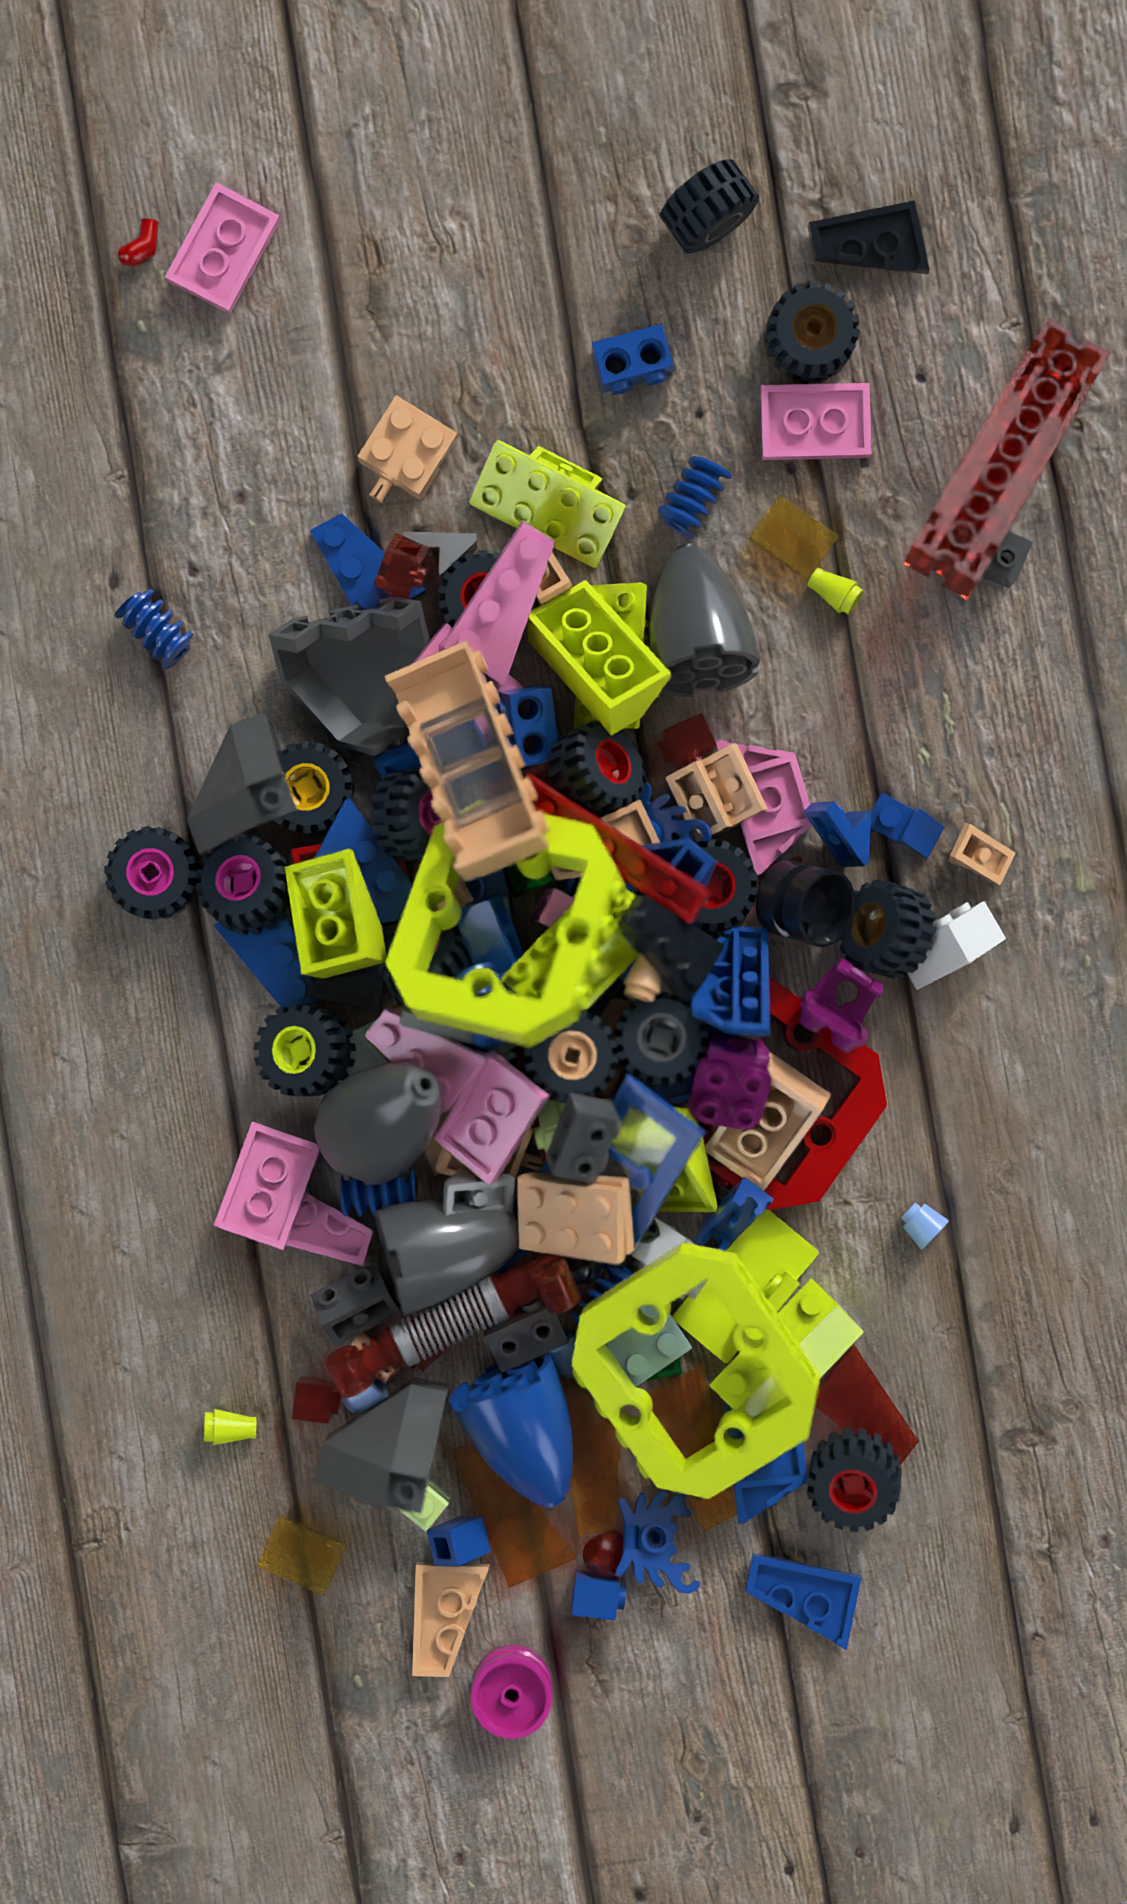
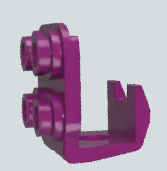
[799,958,884,1053]
[689,1031,771,1130]

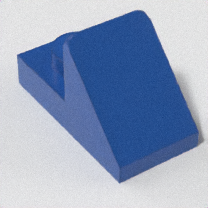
[870,793,944,859]
[803,801,871,867]

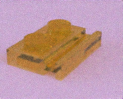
[748,495,839,581]
[257,1514,347,1596]

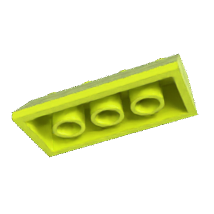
[526,580,671,735]
[709,1278,864,1418]

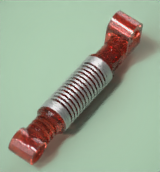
[324,1253,581,1398]

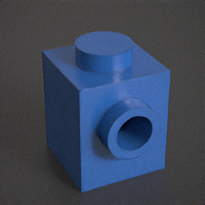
[427,1516,491,1567]
[571,1570,626,1620]

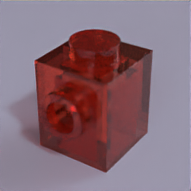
[374,533,430,599]
[657,713,717,767]
[292,1376,341,1424]

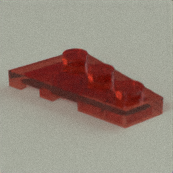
[814,1344,919,1465]

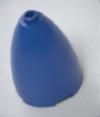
[449,1353,573,1508]

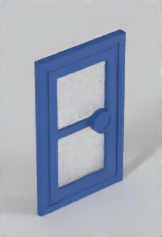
[598,1075,705,1254]

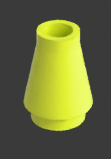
[807,567,864,615]
[203,1409,257,1446]

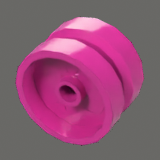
[471,1644,553,1739]

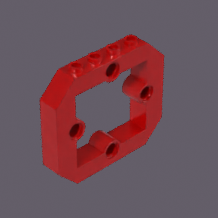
[671,976,887,1210]

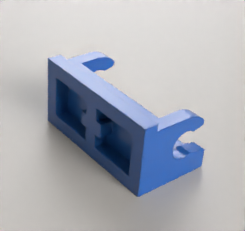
[457,891,524,975]
[693,1177,773,1251]

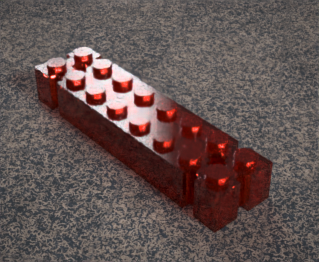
[903,317,1111,600]

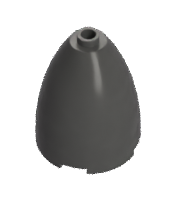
[649,543,760,697]
[314,1063,442,1185]
[375,1199,519,1316]

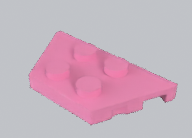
[714,740,812,875]

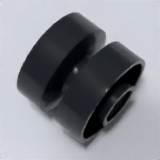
[756,860,855,947]

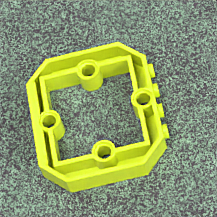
[386,800,625,1047]
[571,1242,820,1499]

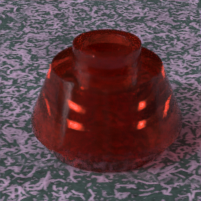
[583,1530,623,1580]

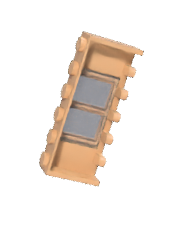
[385,641,550,882]

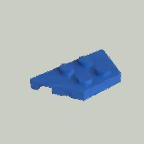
[314,797,413,923]
[724,1401,808,1524]

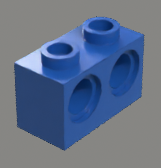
[591,324,673,395]
[496,684,558,767]

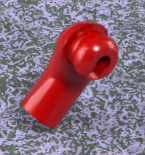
[118,218,159,267]

